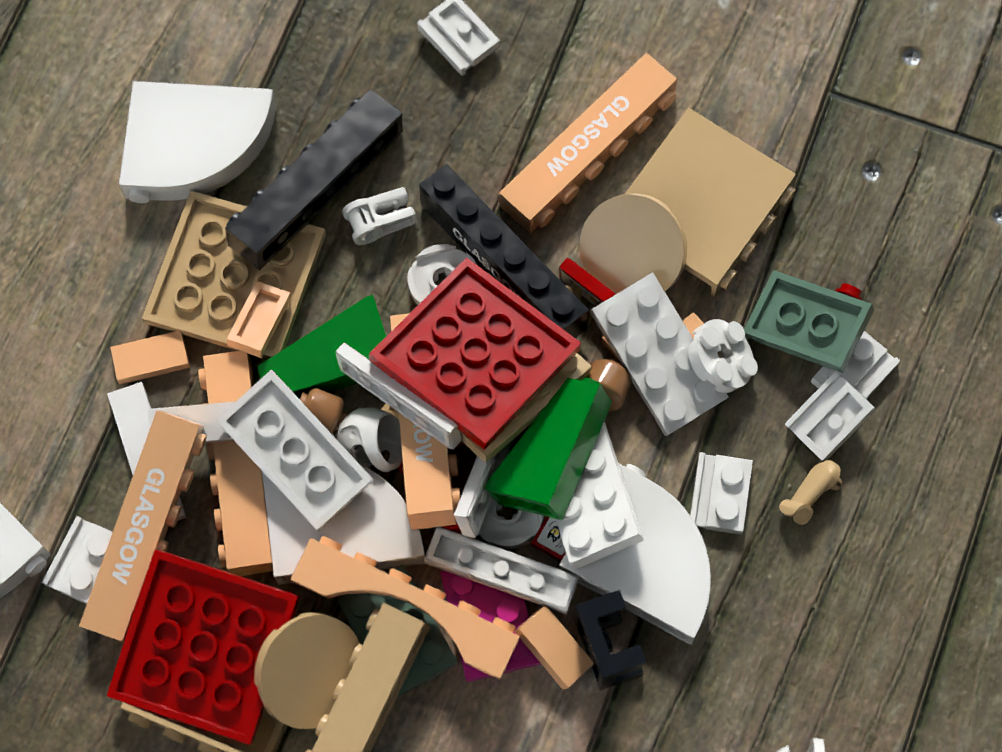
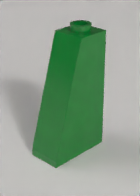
[254,295,386,399]
[484,378,612,521]

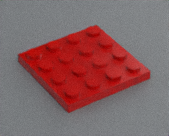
[369,257,581,450]
[106,549,301,745]

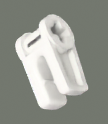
[342,187,417,245]

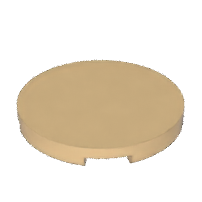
[579,193,687,294]
[254,612,359,729]

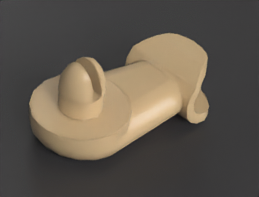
[779,460,842,525]

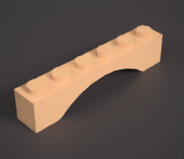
[290,536,520,680]

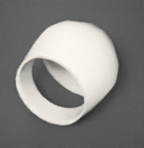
[337,407,403,472]

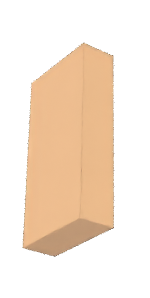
[227,281,291,358]
[110,331,190,385]
[514,605,594,690]

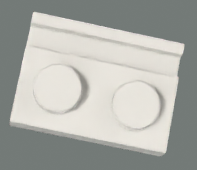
[417,0,500,76]
[811,331,900,399]
[785,371,876,461]
[690,452,753,535]
[42,516,113,604]

